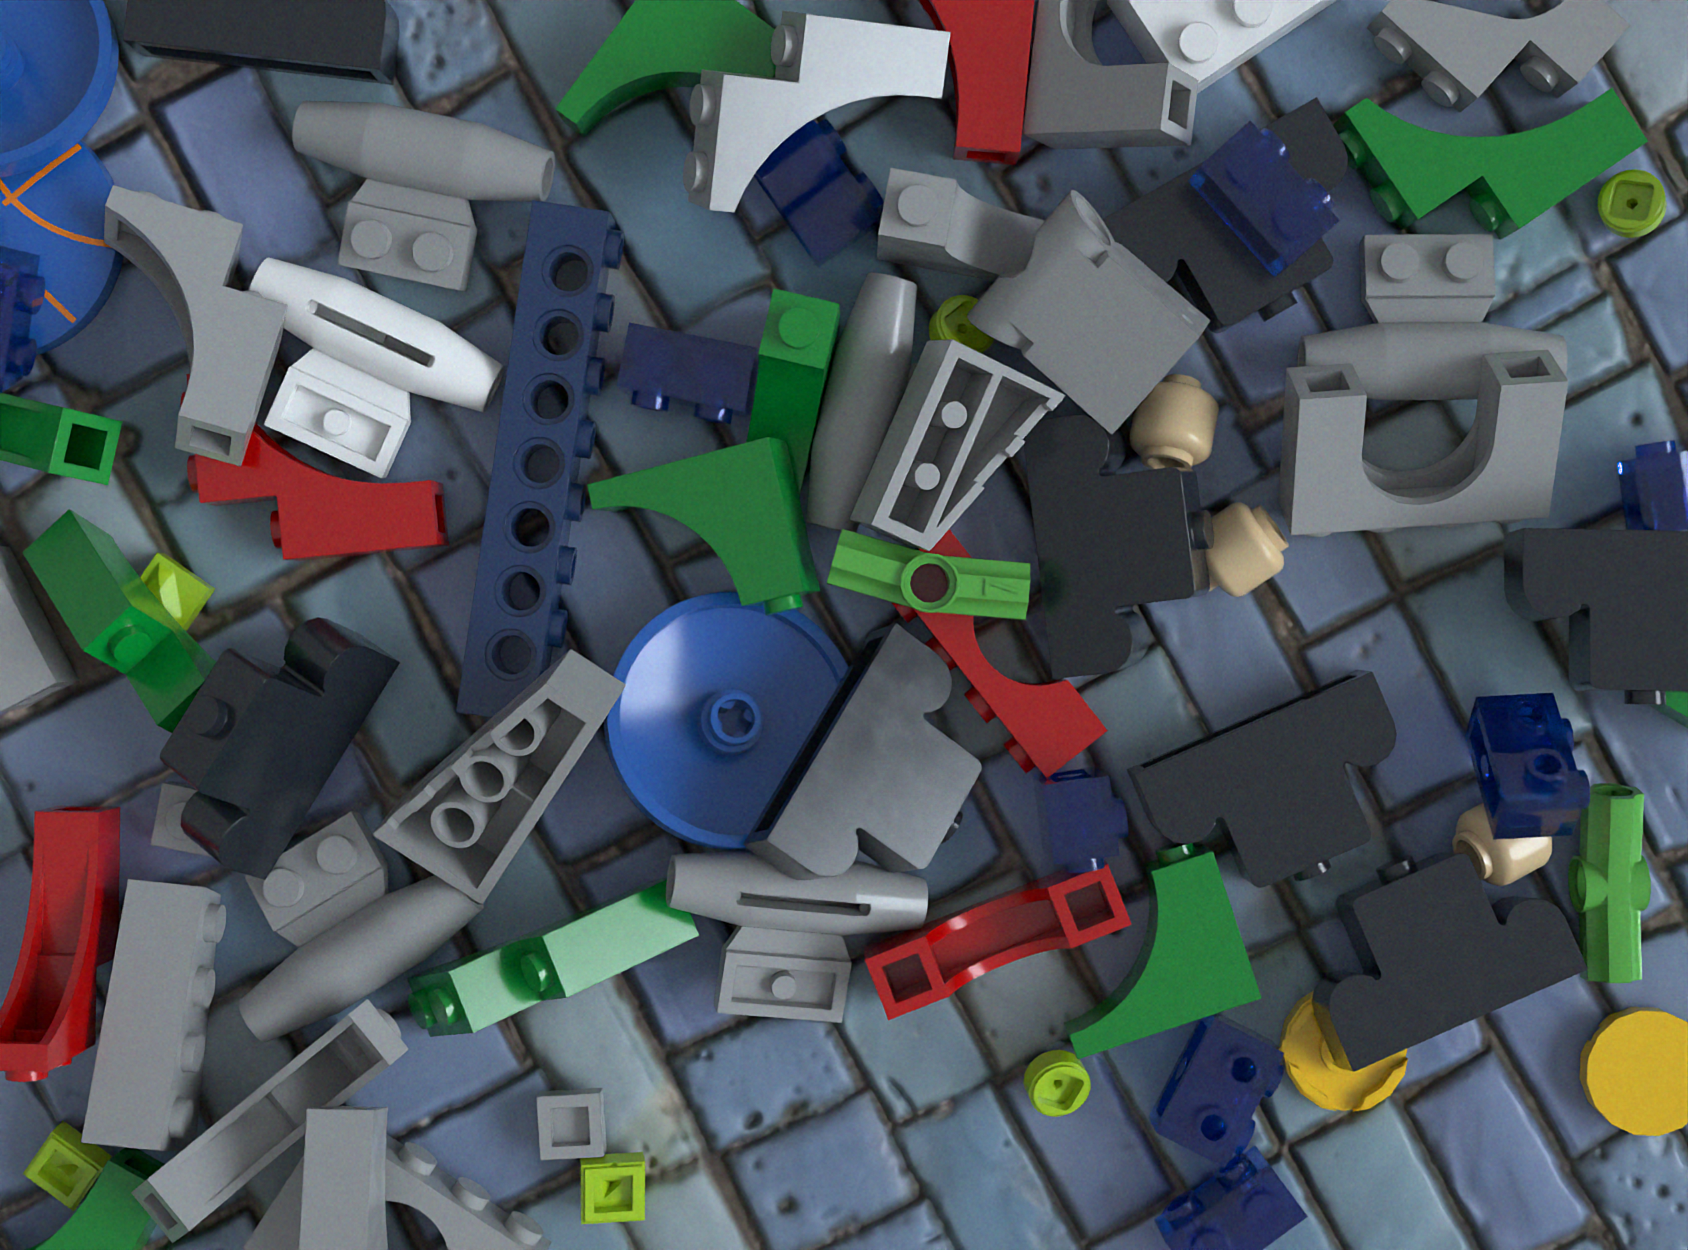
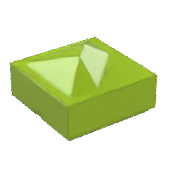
[140,552,215,631]
[23,1120,112,1211]
[580,1152,645,1224]

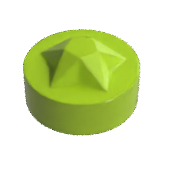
[1598,169,1667,238]
[929,295,994,354]
[1023,1050,1091,1117]

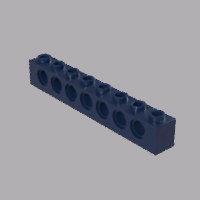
[456,200,624,717]

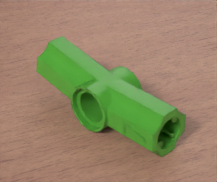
[826,528,1031,620]
[1568,783,1651,983]

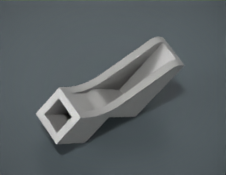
[1367,0,1631,112]

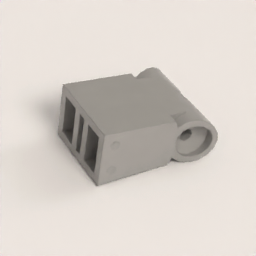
[967,189,1210,434]

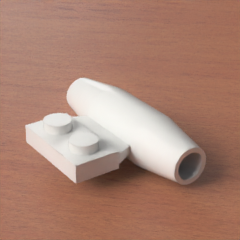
[249,257,505,479]

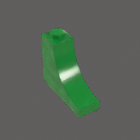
[555,0,776,137]
[746,288,841,499]
[587,437,820,616]
[1064,842,1262,1059]

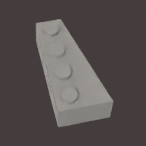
[372,649,626,904]
[81,879,226,1151]

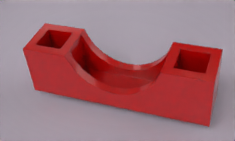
[891,529,1108,778]
[864,855,1132,1020]

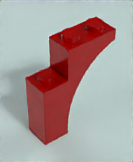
[917,0,1034,165]
[180,374,449,561]
[0,806,120,1082]

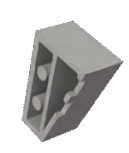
[849,339,1066,551]

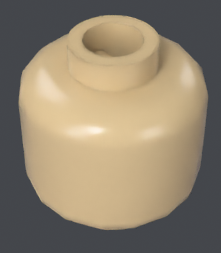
[1130,374,1219,470]
[1205,502,1289,597]
[1452,791,1553,887]

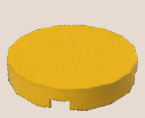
[1279,990,1408,1111]
[1579,1007,1688,1136]

